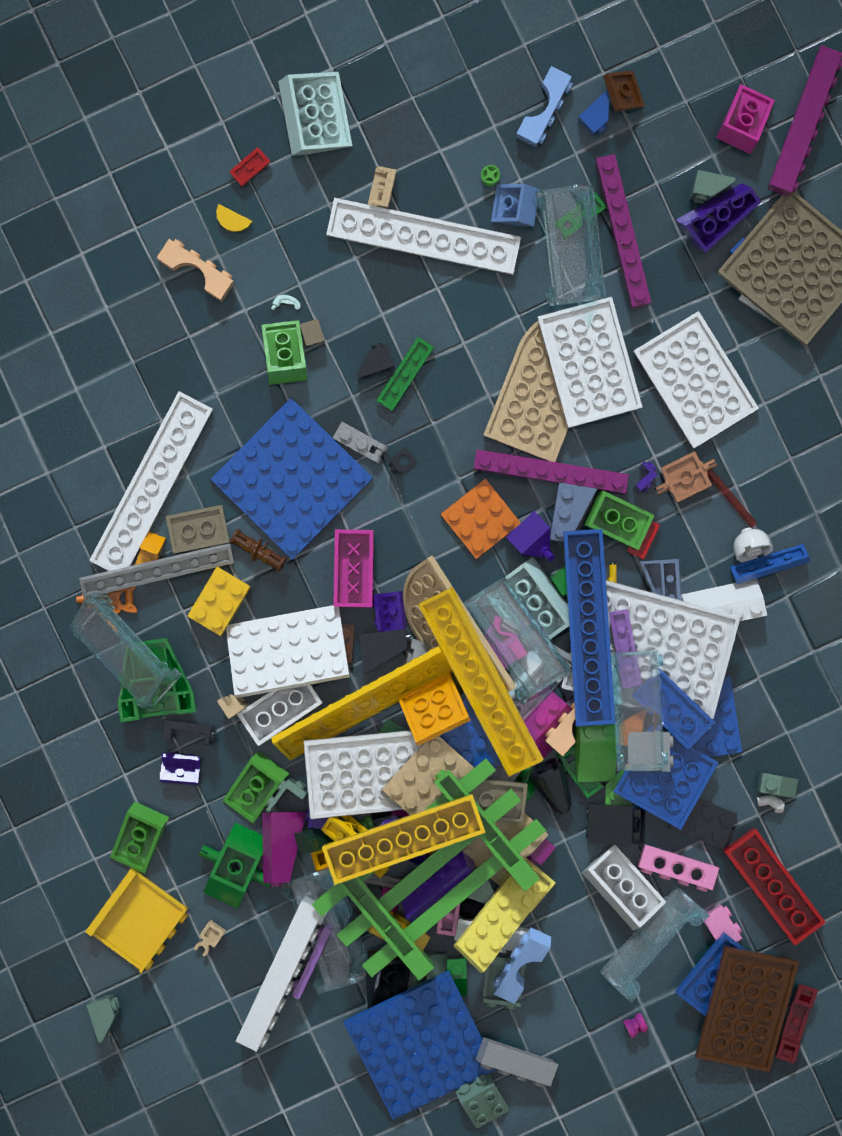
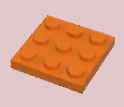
[440,478,521,559]

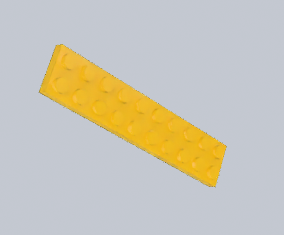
[418,587,544,776]
[271,646,453,761]

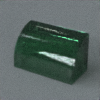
[294,828,334,856]

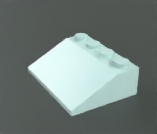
[278,72,352,156]
[483,557,569,654]

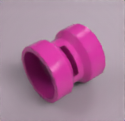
[623,1013,649,1038]

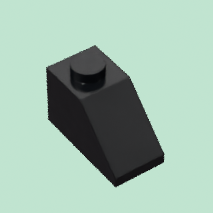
[357,343,395,380]

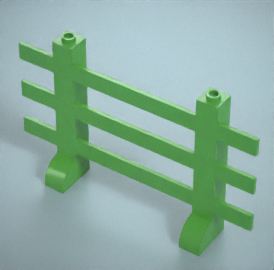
[311,758,546,980]

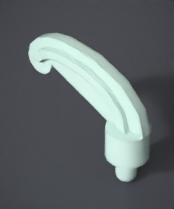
[271,295,300,310]

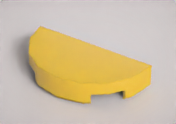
[216,204,252,232]

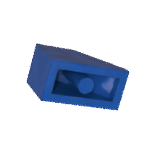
[578,91,609,136]

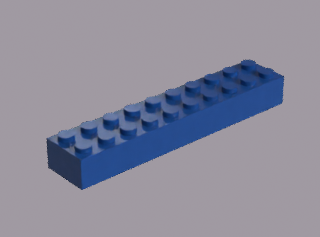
[563,529,615,727]

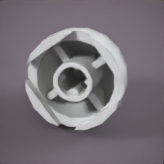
[733,528,773,563]

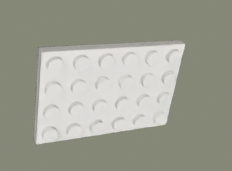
[538,297,642,428]
[633,311,759,449]
[226,605,350,698]
[303,730,421,819]

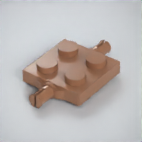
[655,451,717,503]

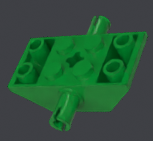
[198,822,271,909]

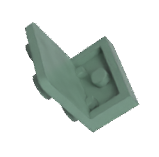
[265,778,308,813]
[455,1073,509,1128]

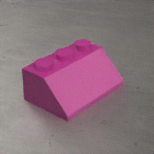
[524,691,575,759]

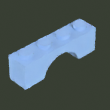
[516,66,573,147]
[493,927,551,1004]

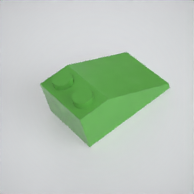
[261,320,307,385]
[583,490,655,550]
[573,721,618,783]
[223,751,289,823]
[110,802,169,874]

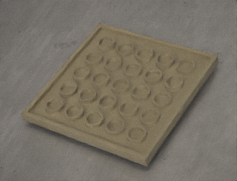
[717,192,842,346]

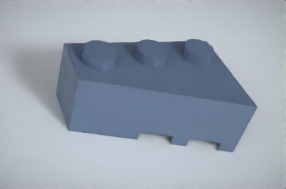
[550,483,597,543]
[640,559,683,601]

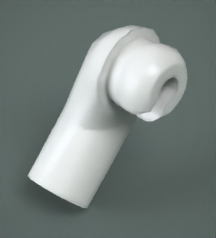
[757,794,785,813]

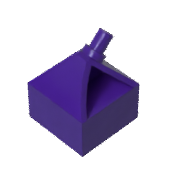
[505,511,555,562]

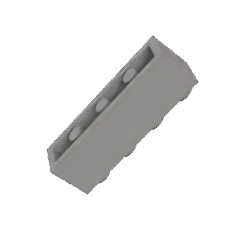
[476,1037,558,1087]

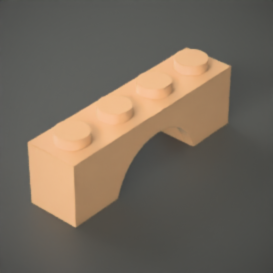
[157,239,234,302]
[545,702,576,756]

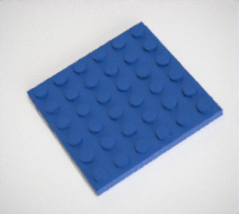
[211,398,373,560]
[343,970,497,1120]

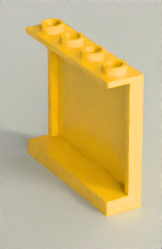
[85,868,188,973]

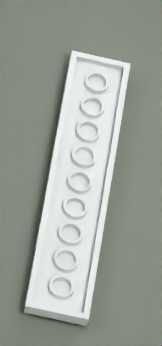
[326,198,521,275]
[89,391,213,571]

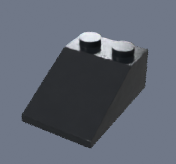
[366,950,411,1009]

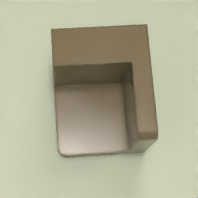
[300,319,325,346]

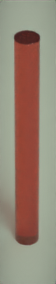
[707,469,757,528]

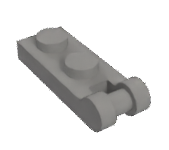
[333,422,389,464]

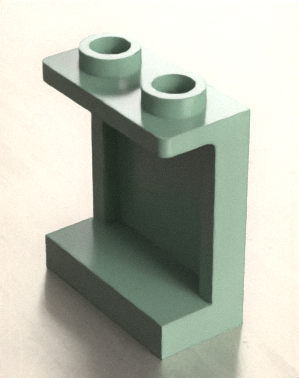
[482,955,526,1009]

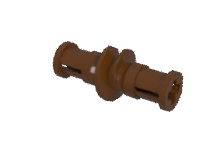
[229,529,287,573]

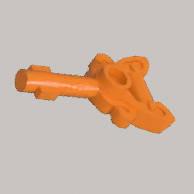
[76,586,138,613]

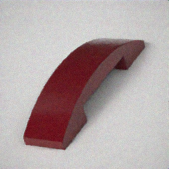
[776,984,818,1064]

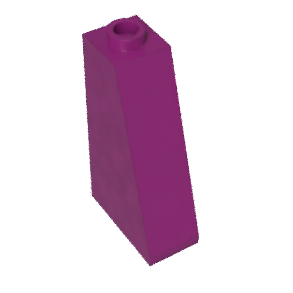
[262,812,306,887]

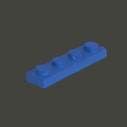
[730,544,810,584]

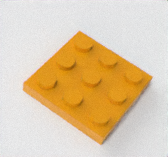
[397,672,471,746]

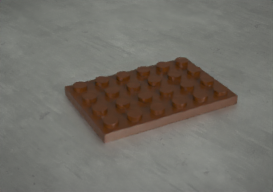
[695,946,799,1072]

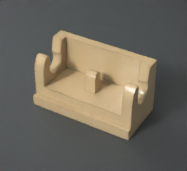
[368,166,396,209]
[217,694,250,719]

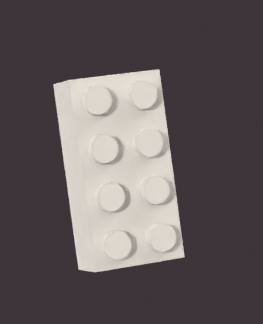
[237,684,323,746]

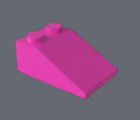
[716,84,775,154]

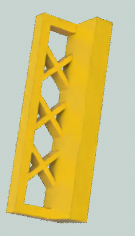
[321,815,390,879]

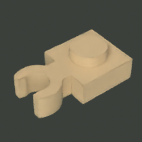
[194,920,226,956]

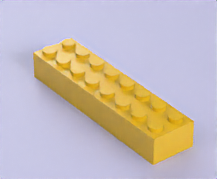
[322,794,486,885]

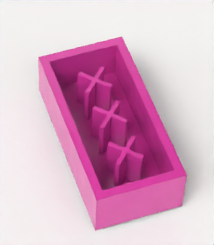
[334,529,374,608]

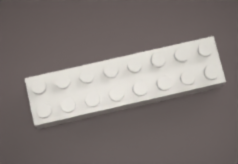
[236,896,327,1052]

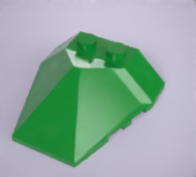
[118,638,197,722]

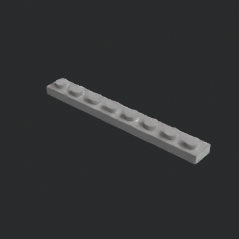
[79,543,234,598]

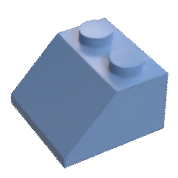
[491,184,540,227]

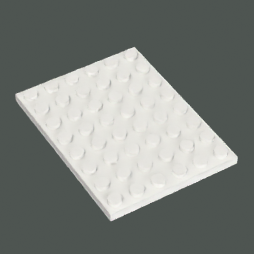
[561,580,741,729]

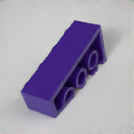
[676,183,762,253]
[401,851,476,923]

